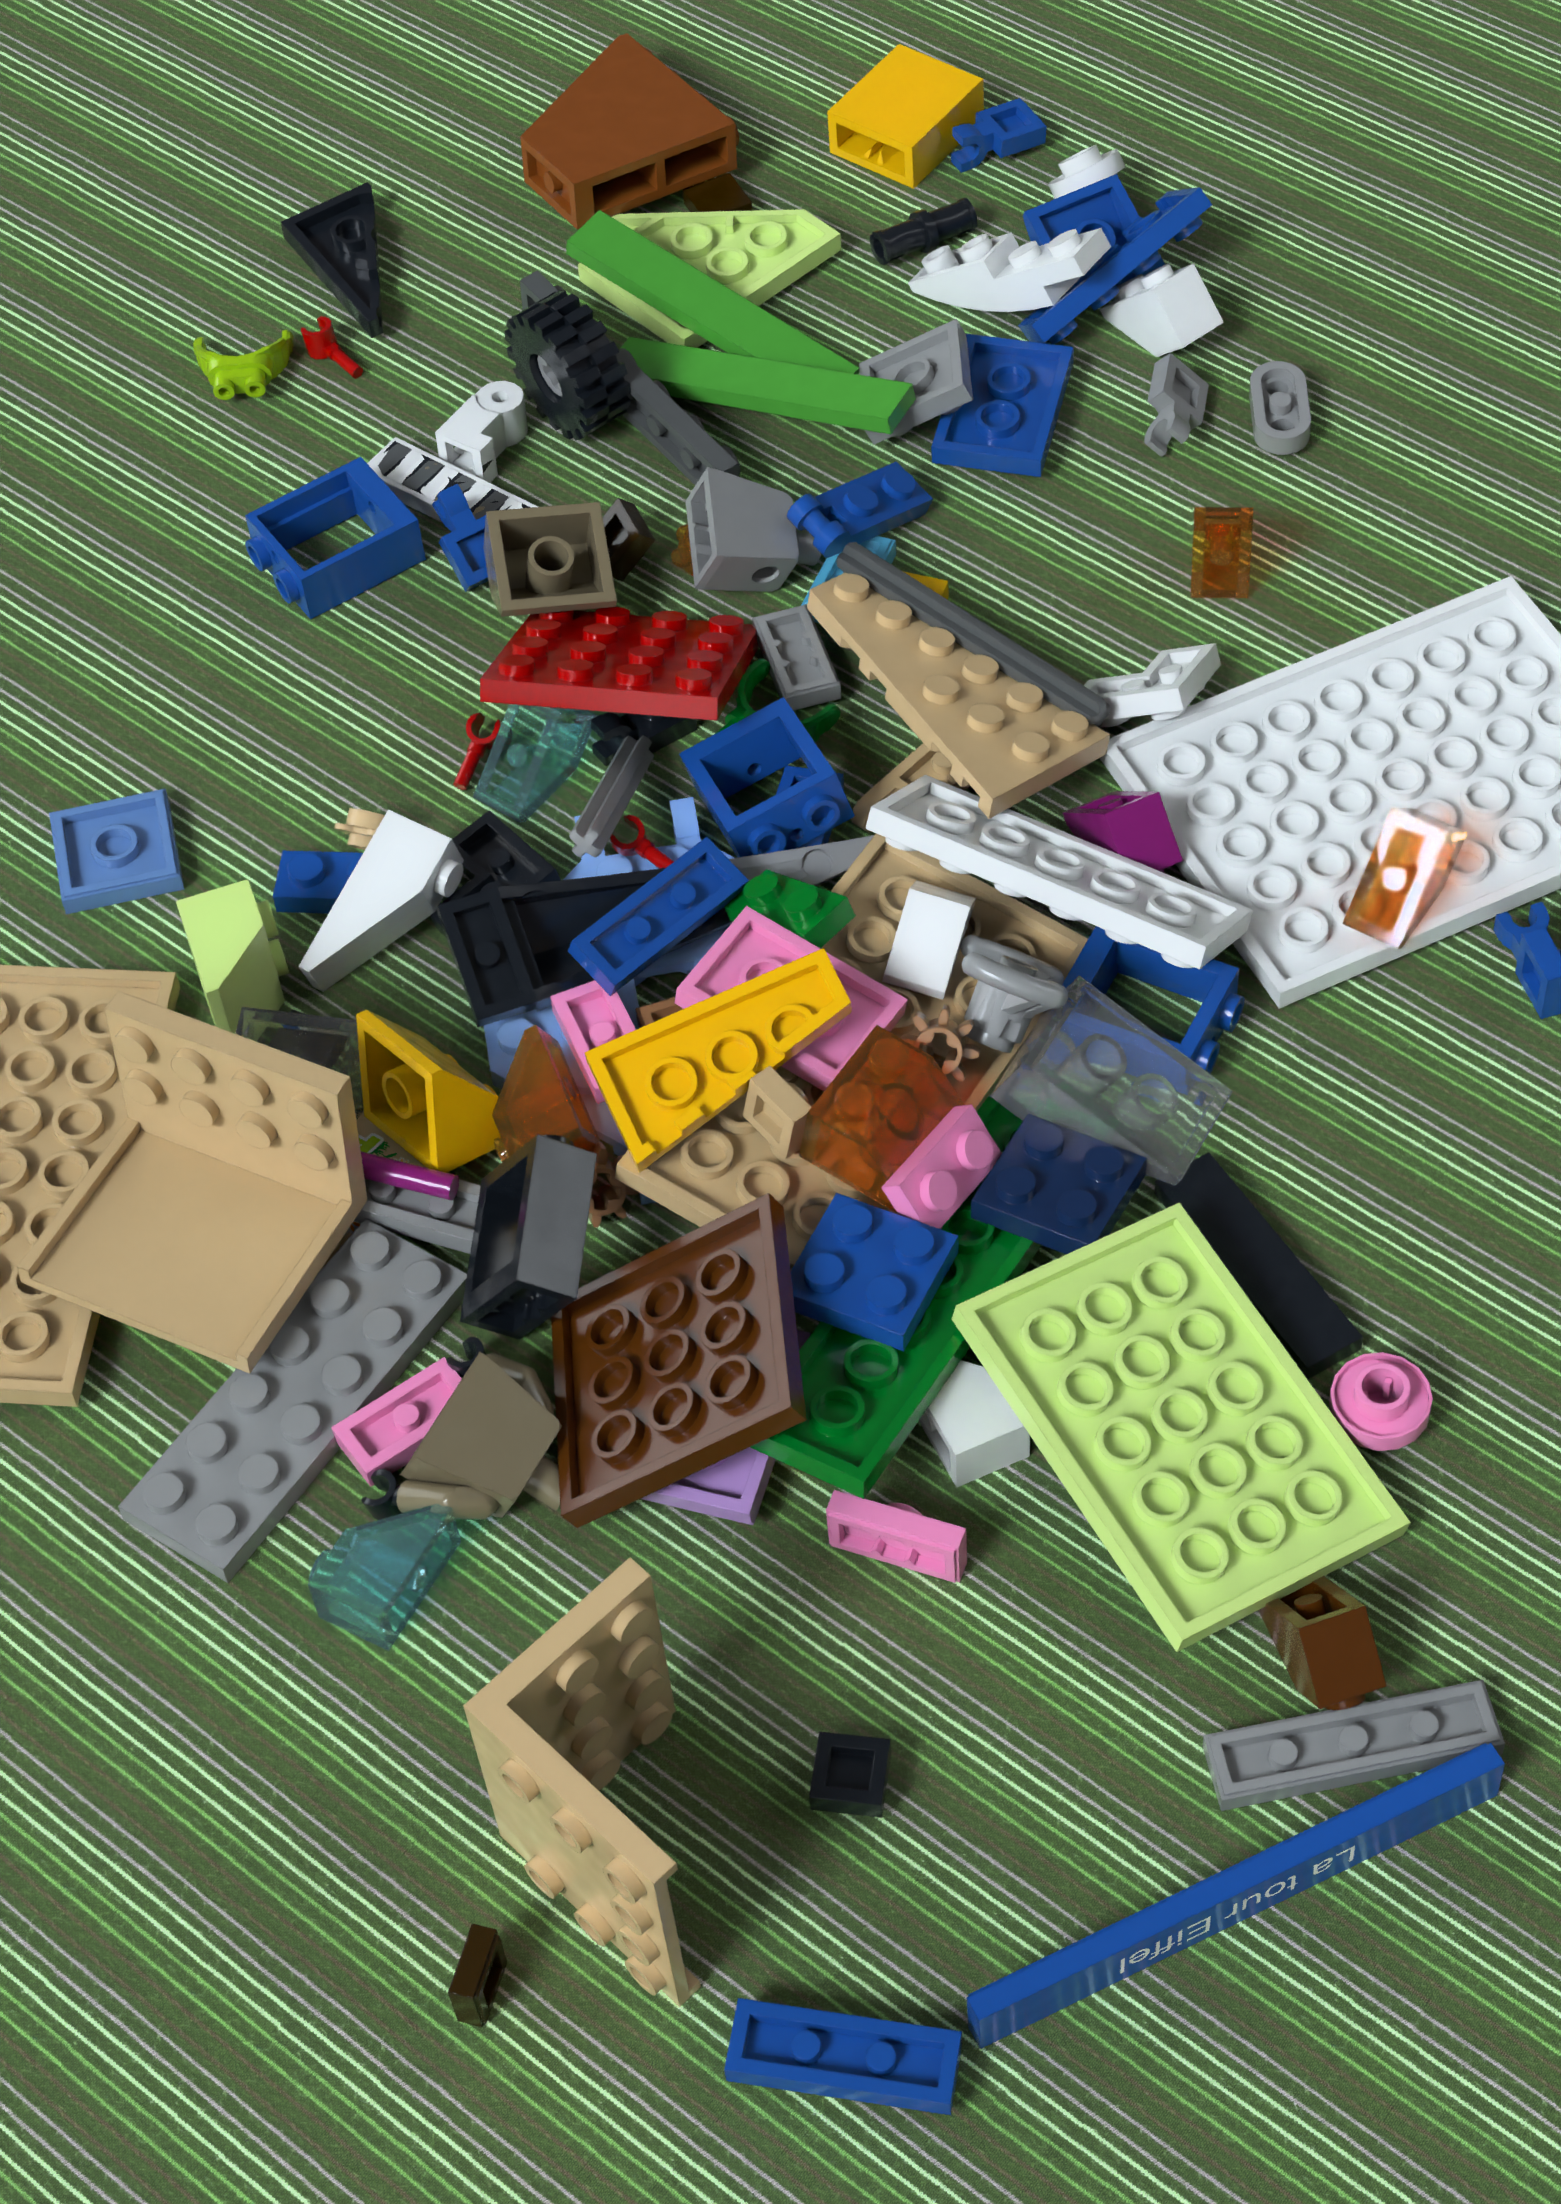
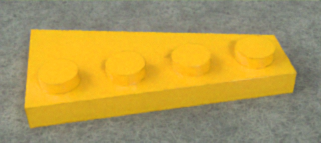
[584,948,852,1173]

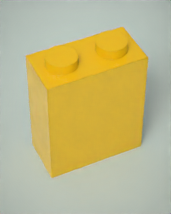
[827,44,984,189]

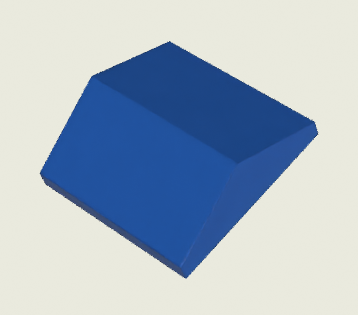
[1022,174,1165,287]

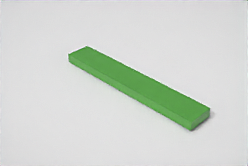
[566,210,859,375]
[620,337,916,434]

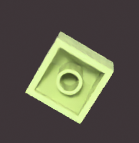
[176,879,289,1042]

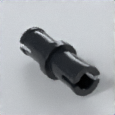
[870,198,978,265]

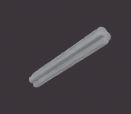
[569,735,654,858]

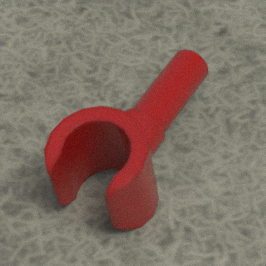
[301,316,363,379]
[453,713,507,790]
[610,815,674,869]

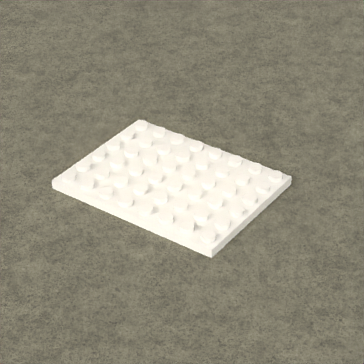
[1100,576,1561,1009]

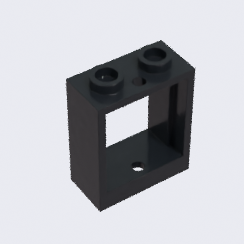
[460,1134,597,1340]

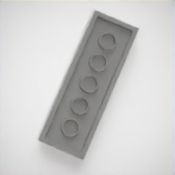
[118,1219,467,1583]

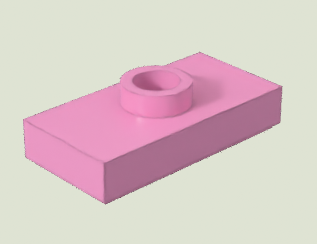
[826,1490,967,1583]

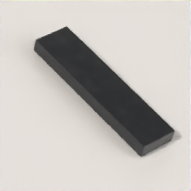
[1154,1152,1363,1380]

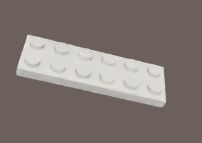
[866,775,1253,970]

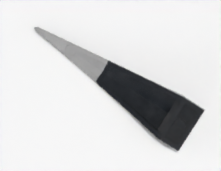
[437,835,874,1027]

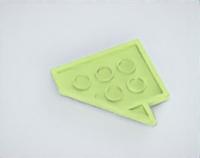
[578,209,842,348]

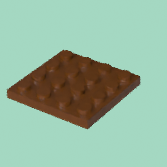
[551,1193,807,1528]

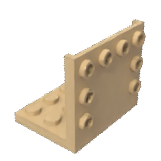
[17,990,368,1374]
[463,1557,701,2007]

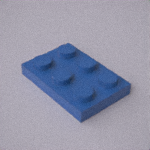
[931,334,1074,477]

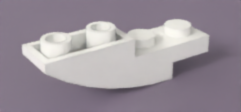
[908,228,1111,312]

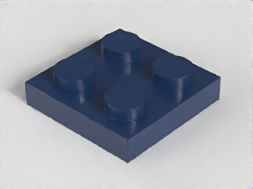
[971,1114,1147,1254]

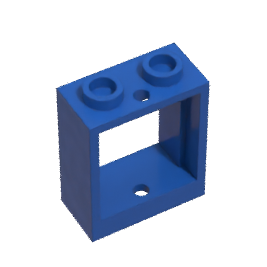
[245,457,426,620]
[679,697,855,857]
[1047,926,1245,1099]

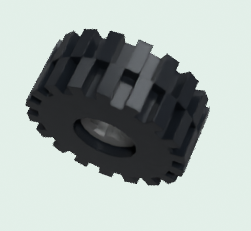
[505,290,631,441]

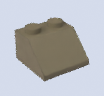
[483,502,617,617]

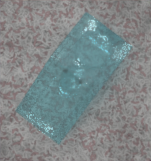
[473,704,598,822]
[307,1503,461,1651]

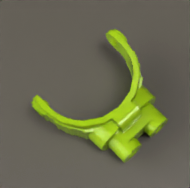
[193,330,294,400]

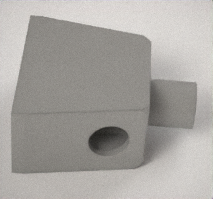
[685,467,821,592]

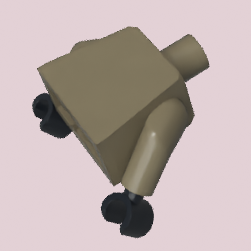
[361,1337,562,1522]

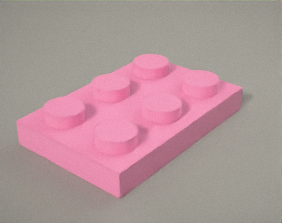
[675,906,908,1099]

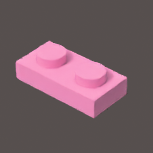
[550,980,636,1104]
[881,1104,1002,1229]
[331,1357,462,1487]

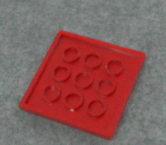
[480,607,759,721]

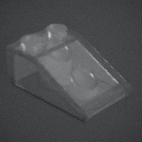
[990,975,1233,1186]

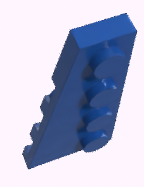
[1018,187,1212,344]

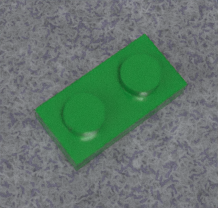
[724,869,856,949]

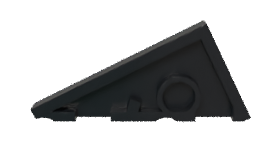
[281,182,383,338]

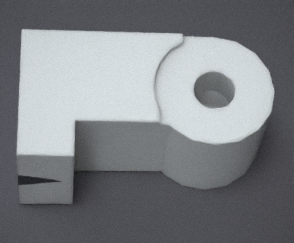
[435,381,528,483]

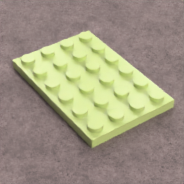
[952,1203,1411,1652]

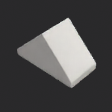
[882,880,976,1000]

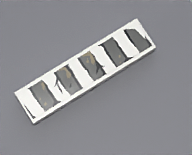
[367,437,538,522]

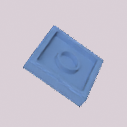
[49,788,184,914]

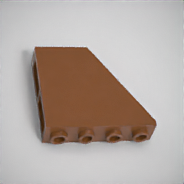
[520,33,739,230]

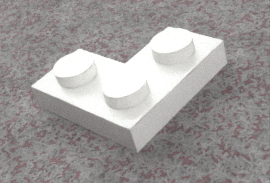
[1084,643,1221,727]

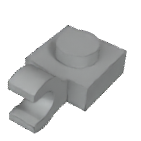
[1144,353,1209,457]

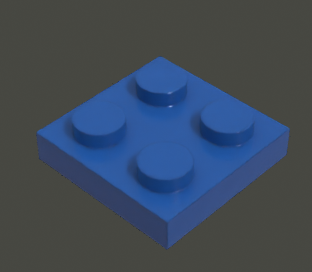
[791,1193,959,1352]

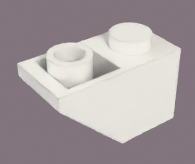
[1100,263,1224,357]

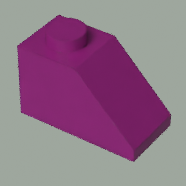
[1062,791,1183,873]

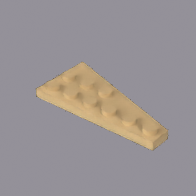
[807,572,1110,819]

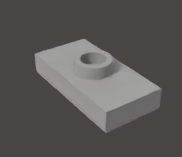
[752,604,841,711]

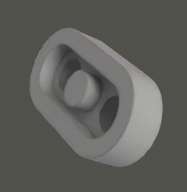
[1249,361,1311,455]

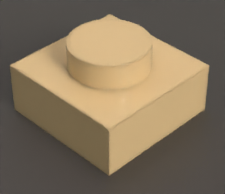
[743,1066,814,1159]

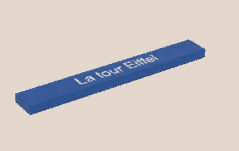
[967,1743,1505,2049]

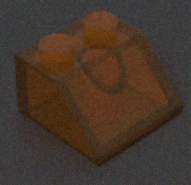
[799,1025,965,1214]

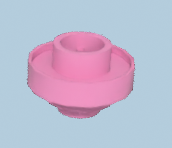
[1329,1352,1433,1451]

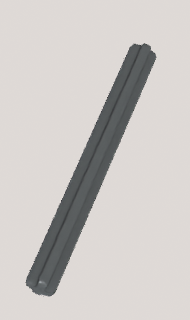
[836,542,1110,727]

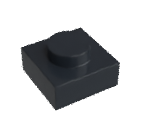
[809,1731,892,1818]

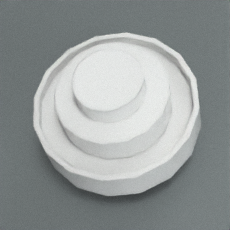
[1048,145,1125,199]

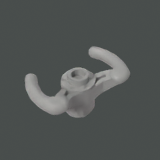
[960,935,1069,1053]

